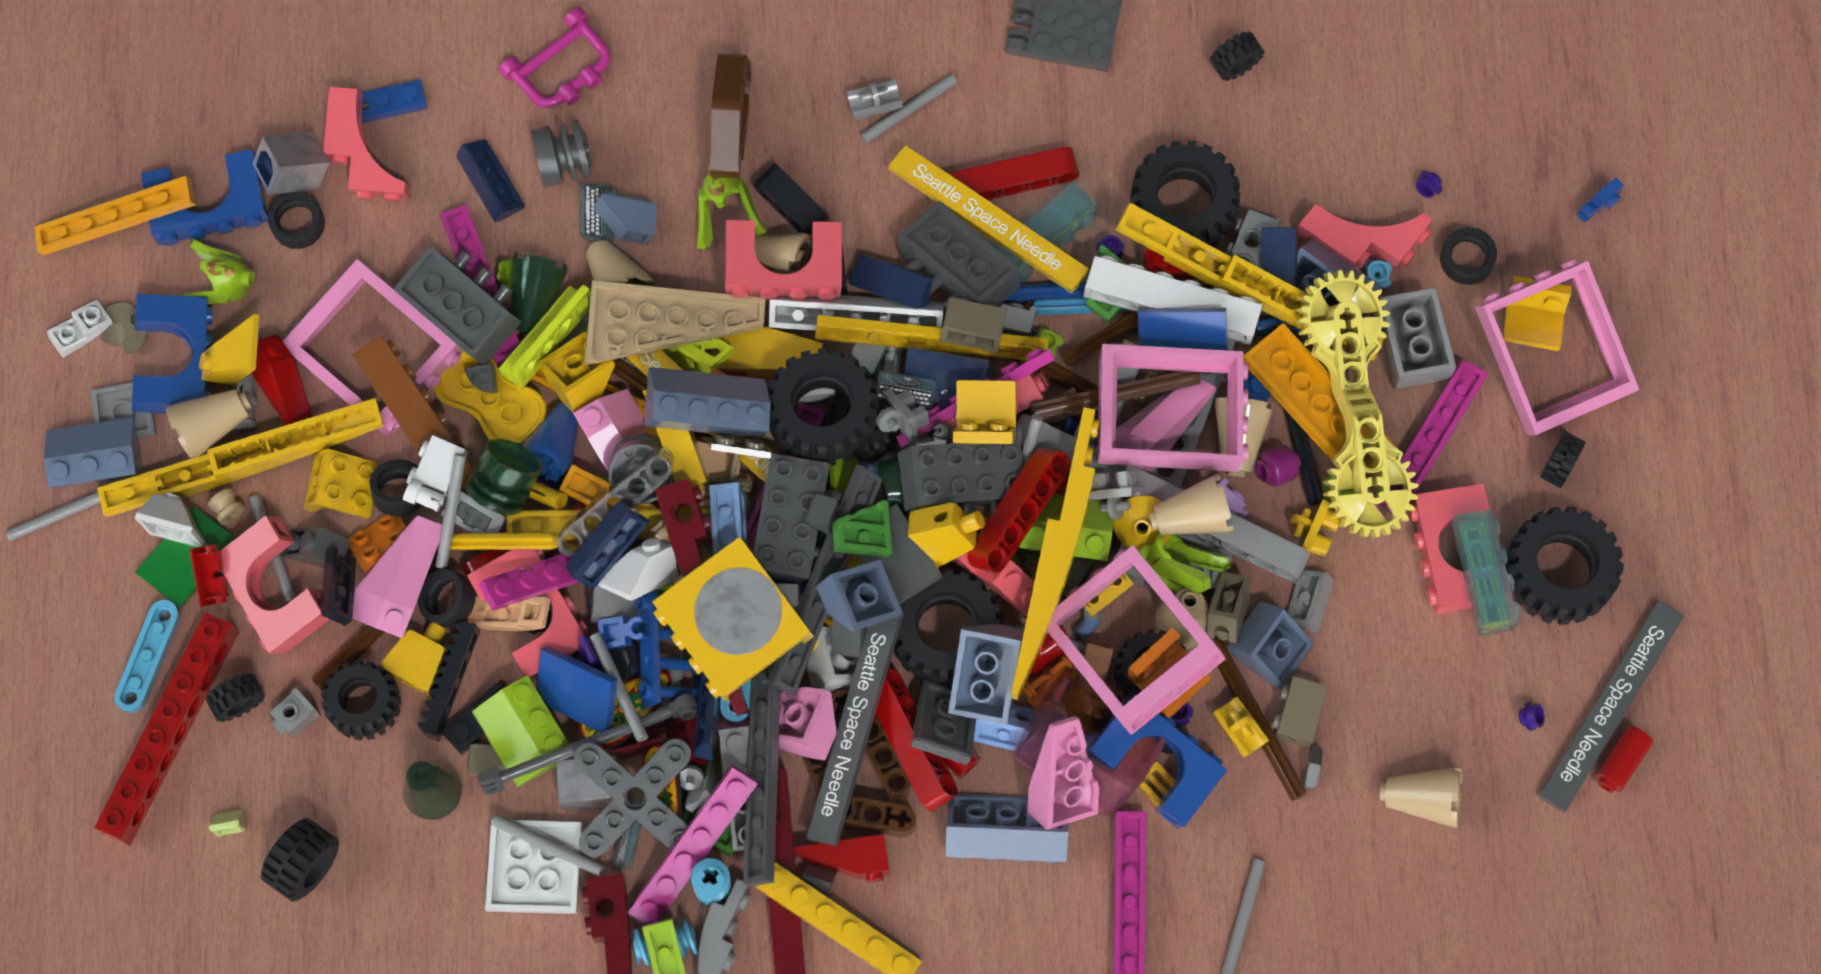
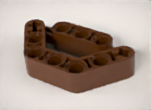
[710,53,752,178]
[803,689,916,837]

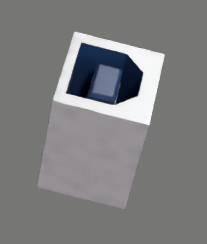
[252,132,330,195]
[556,756,618,811]

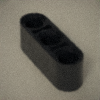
[752,163,829,235]

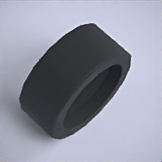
[268,192,325,249]
[1440,227,1497,285]
[369,459,422,517]
[418,568,476,628]

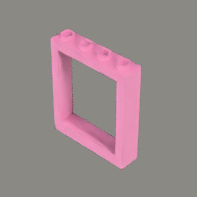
[1475,258,1639,435]
[283,259,463,437]
[1097,344,1248,472]
[1048,545,1226,735]

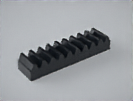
[417,621,480,742]

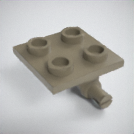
[707,434,771,493]

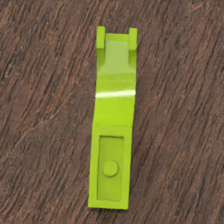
[642,918,687,974]

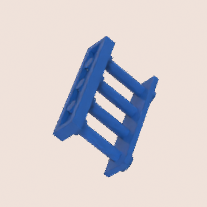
[636,589,705,712]

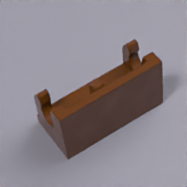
[1062,684,1123,736]

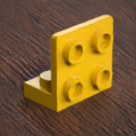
[1503,276,1572,351]
[953,380,1016,444]
[303,448,380,519]

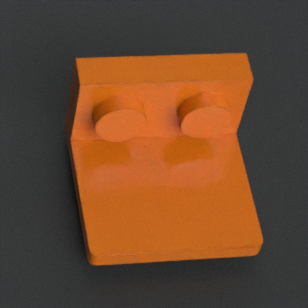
[348,515,407,576]
[1127,627,1211,718]

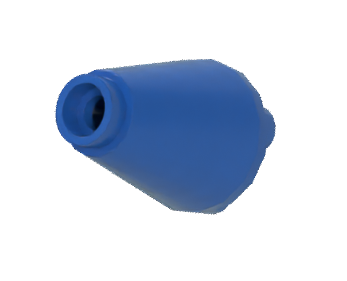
[516,403,578,488]

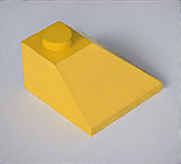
[199,314,260,386]
[537,331,615,413]

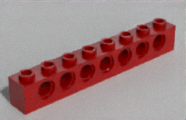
[94,612,239,846]

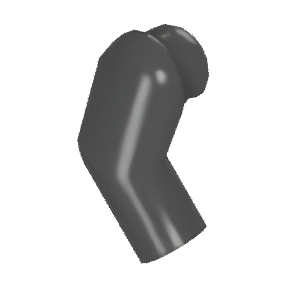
[916,423,953,446]

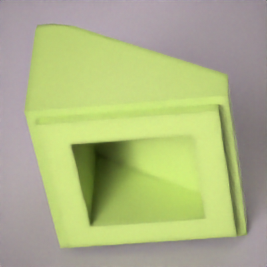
[209,809,246,837]

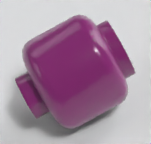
[1255,445,1301,487]

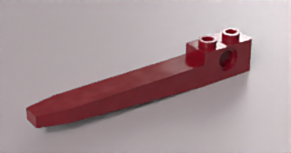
[655,478,749,716]
[768,769,806,974]
[582,874,632,974]

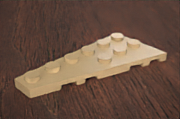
[585,280,765,365]

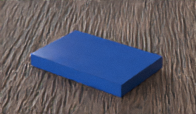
[1138,308,1228,351]
[537,646,618,732]

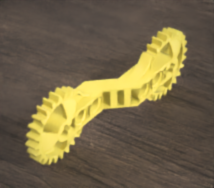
[1296,270,1418,538]

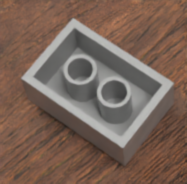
[1379,288,1456,389]

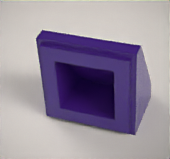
[578,635,603,671]

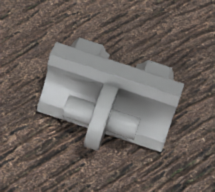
[847,80,903,120]
[876,388,929,442]
[1090,470,1145,520]
[679,761,721,813]

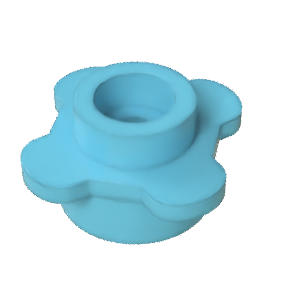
[1364,260,1392,289]

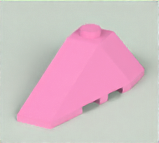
[1116,378,1217,474]
[573,389,659,506]
[353,515,442,638]
[718,687,837,761]
[1027,716,1099,830]

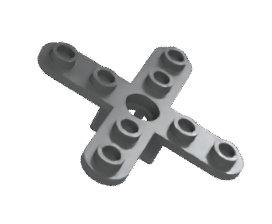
[574,738,691,857]

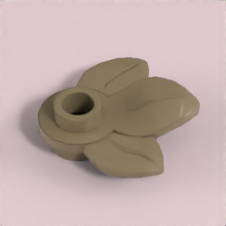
[101,302,151,354]

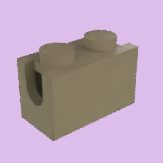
[941,297,1007,353]
[1207,571,1251,643]
[1272,676,1328,748]

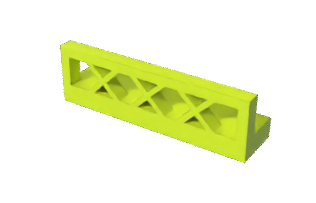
[499,285,591,389]
[662,338,734,373]

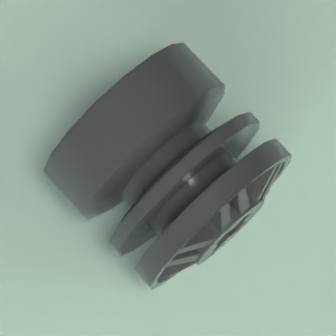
[531,120,592,187]
[609,433,671,504]

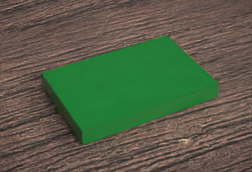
[135,506,236,609]

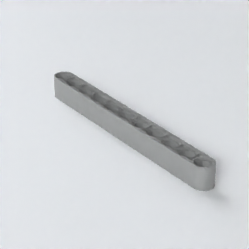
[1016,414,1310,582]

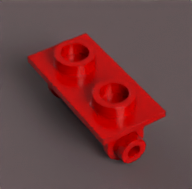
[189,544,229,607]

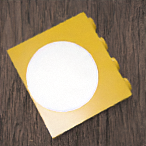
[652,537,814,702]

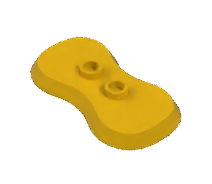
[434,349,546,447]

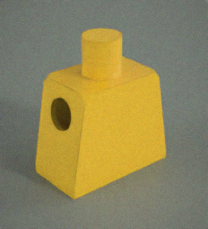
[908,502,985,566]
[380,622,449,698]

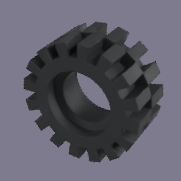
[1210,31,1264,81]
[1540,431,1586,488]
[205,673,265,722]

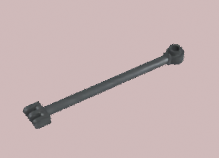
[477,694,698,796]

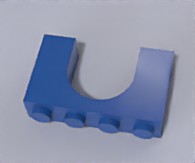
[141,149,268,246]
[132,294,213,414]
[1086,694,1227,829]

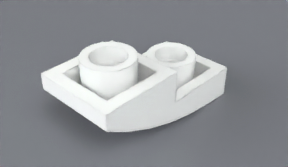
[47,300,112,358]

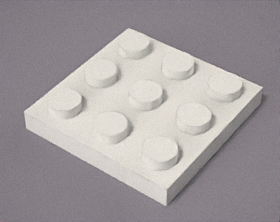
[485,820,583,914]

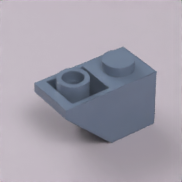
[594,192,657,245]

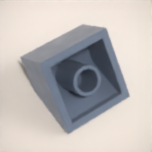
[816,559,903,631]
[1227,601,1314,690]

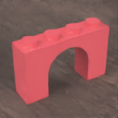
[725,220,842,300]
[1408,483,1510,614]
[219,516,330,654]
[467,549,590,677]

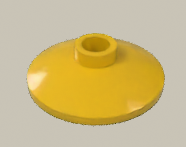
[1114,495,1171,552]

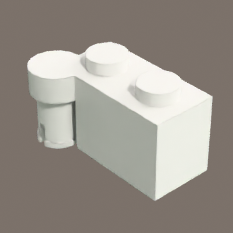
[403,435,467,512]

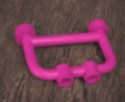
[499,7,611,108]

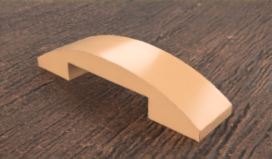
[446,594,551,631]

